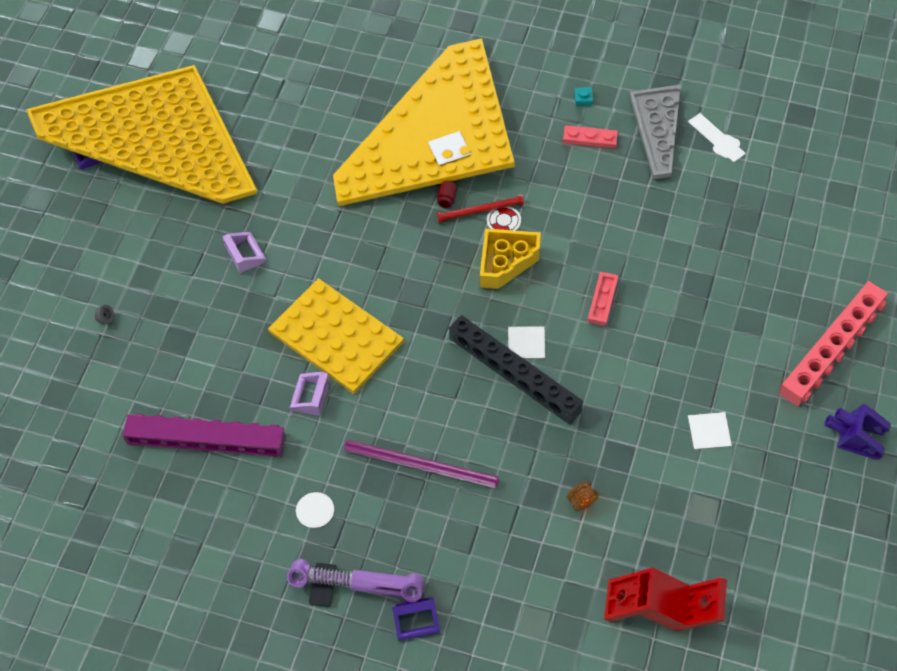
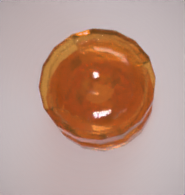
[566,481,599,511]

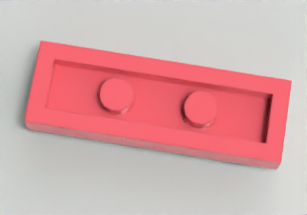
[563,125,618,149]
[587,272,619,326]

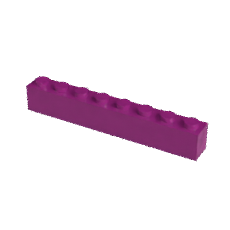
[123,413,286,457]

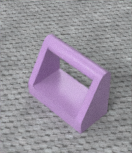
[222,232,266,273]
[289,372,330,416]

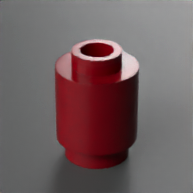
[437,181,458,208]

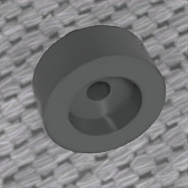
[95,305,115,325]

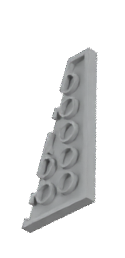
[629,84,681,179]

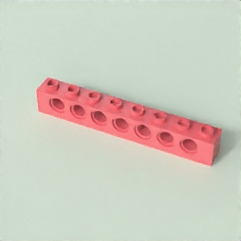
[779,281,888,407]

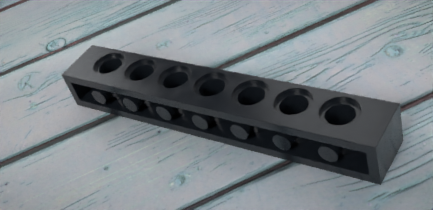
[449,315,583,425]

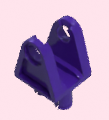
[824,404,891,459]

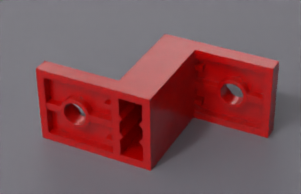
[604,567,727,632]

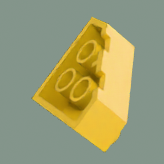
[480,228,541,289]

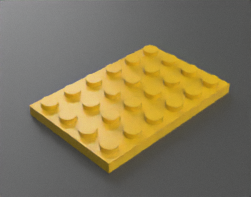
[268,278,404,394]

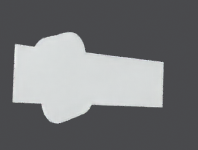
[688,113,746,162]

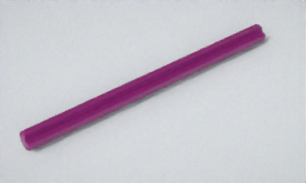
[344,440,499,488]

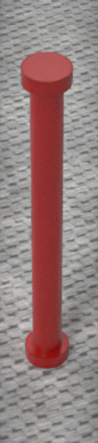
[436,194,524,223]

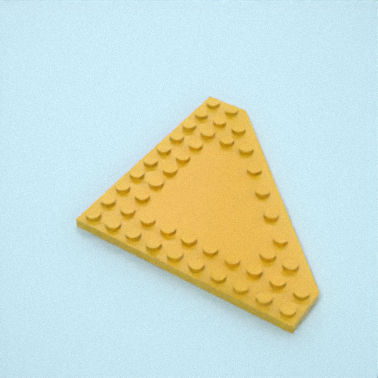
[333,38,515,206]
[26,65,257,204]

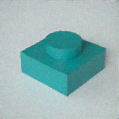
[574,87,593,106]

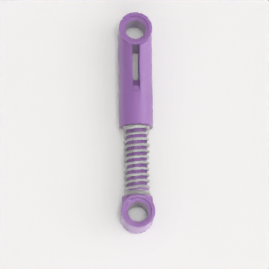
[287,559,425,602]

